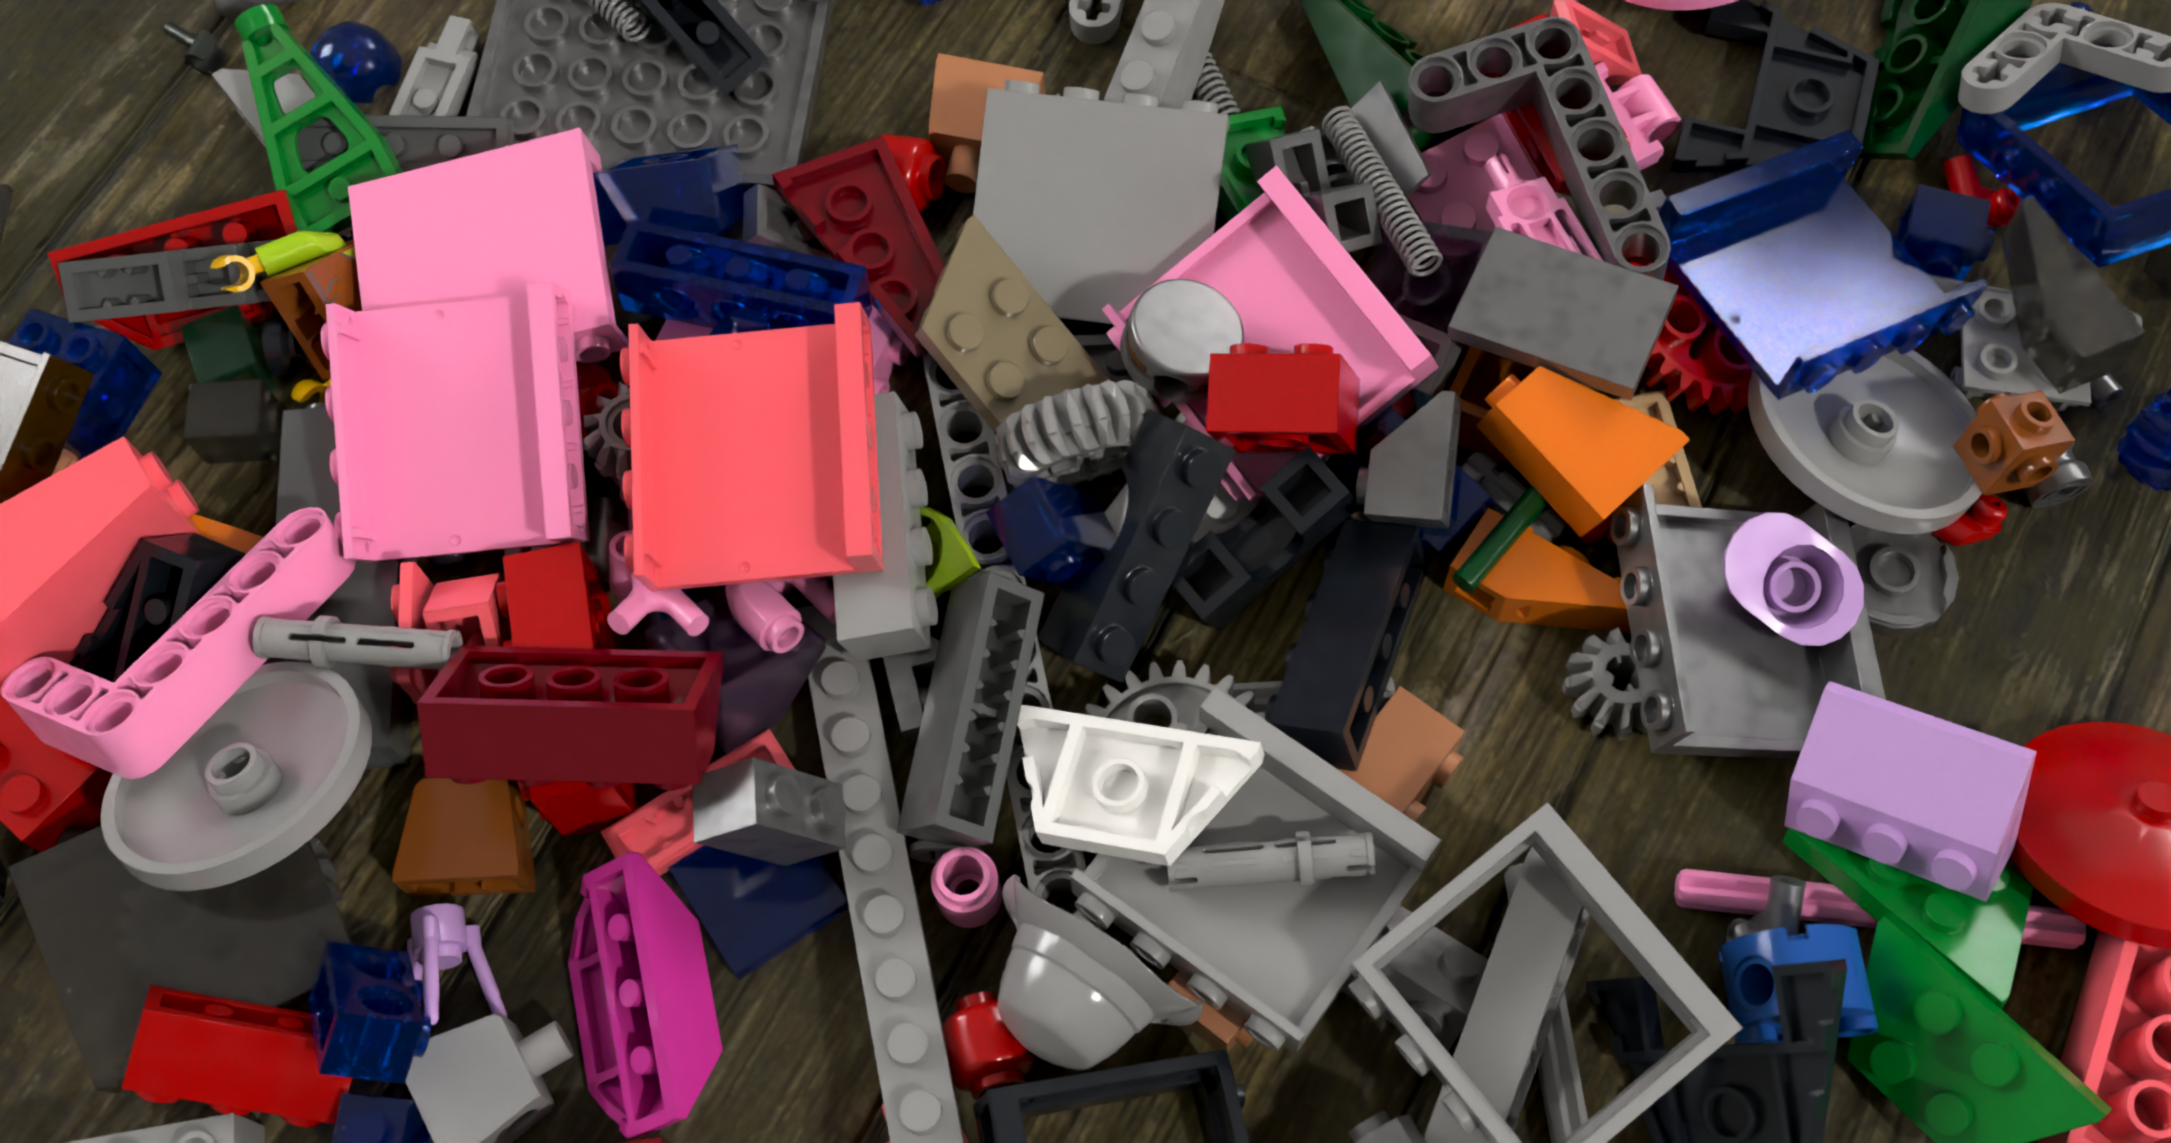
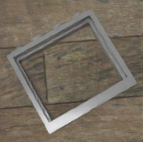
[1348,802,1743,1143]

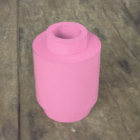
[931,847,1002,928]

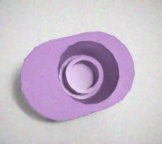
[1723,512,1864,646]

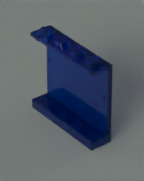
[1658,130,1989,400]

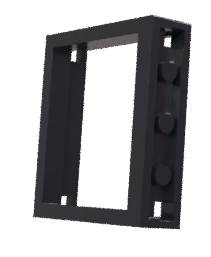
[973,1049,1257,1143]

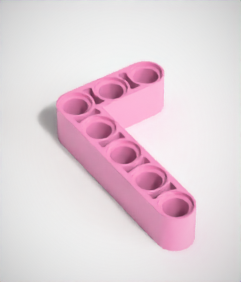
[1,507,356,780]

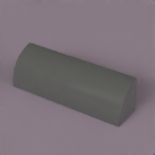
[896,571,1045,846]

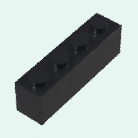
[1265,519,1429,772]

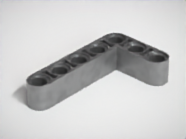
[1408,16,1671,280]

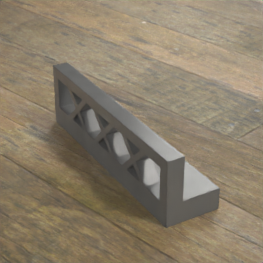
[285,114,515,173]

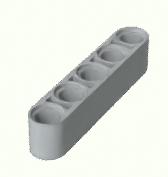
[1424,847,1591,1143]

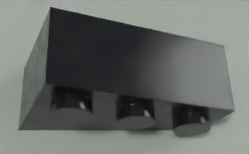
[75,533,246,683]

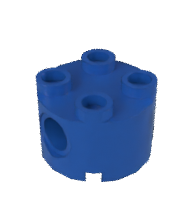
[1719,924,1878,1043]

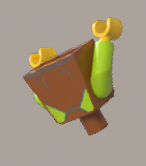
[210,231,362,403]

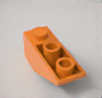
[1443,507,1631,633]

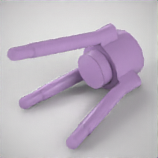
[398,903,507,1077]

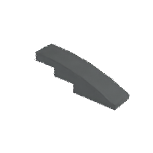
[58,239,277,323]

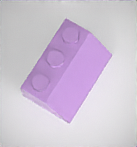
[1784,681,2037,902]

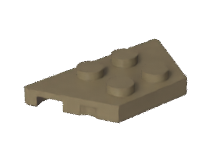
[915,215,1109,432]

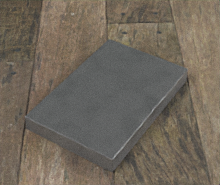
[1448,227,1678,401]

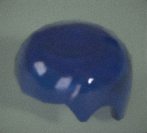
[309,21,402,104]

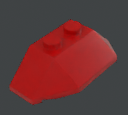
[48,189,297,350]

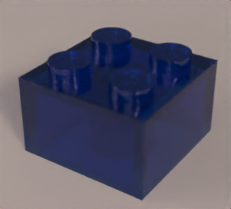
[593,144,746,253]

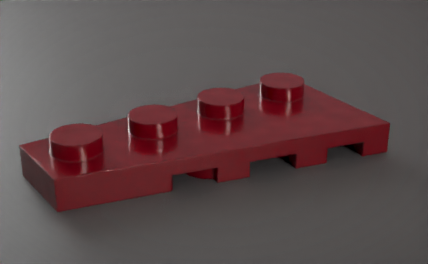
[772,136,945,358]

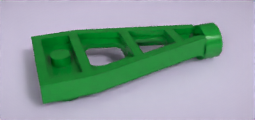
[234,4,403,234]

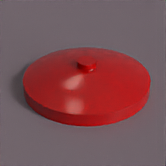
[2010,722,2171,949]

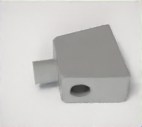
[393,1013,575,1143]

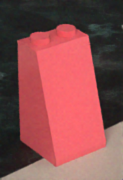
[0,436,201,695]

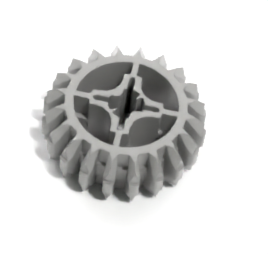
[994,379,1160,491]

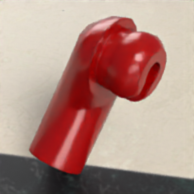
[1942,154,2023,228]
[1931,495,2008,547]

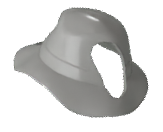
[998,875,1203,1071]

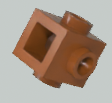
[1953,390,2075,496]

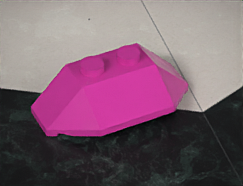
[568,852,723,1139]

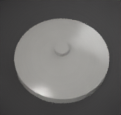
[1747,323,1982,534]
[101,661,372,891]

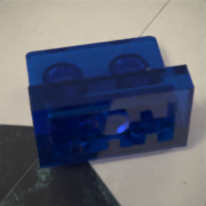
[8,309,162,460]

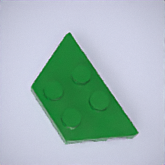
[1782,827,2033,1009]
[1847,913,2113,1143]

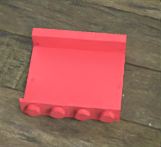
[620,302,884,591]

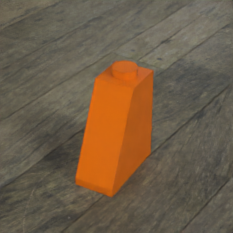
[1476,366,1690,537]

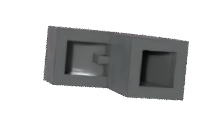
[1245,128,1383,252]

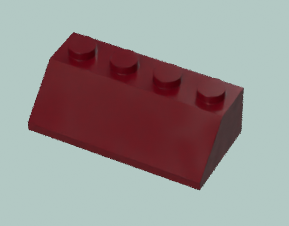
[417,646,723,790]

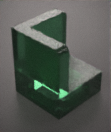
[180,305,277,392]

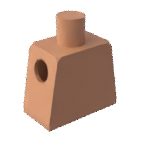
[929,53,1045,194]

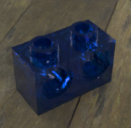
[308,941,431,1084]

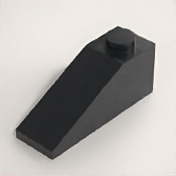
[632,0,768,97]

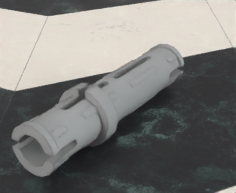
[252,615,463,670]
[1167,831,1376,892]

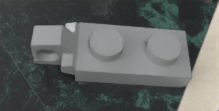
[388,15,480,116]

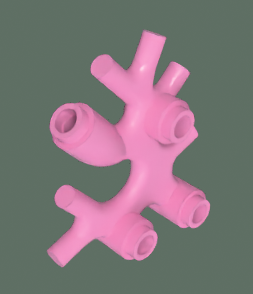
[607,475,836,653]

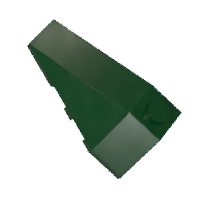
[1300,0,1468,151]
[1860,0,2033,160]

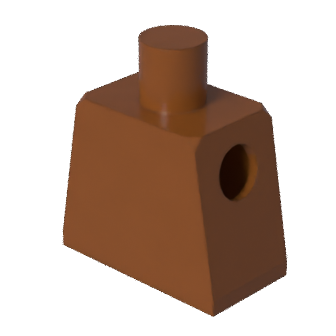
[392,778,536,898]

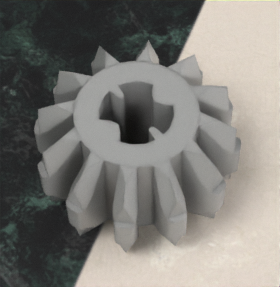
[1562,627,1647,741]

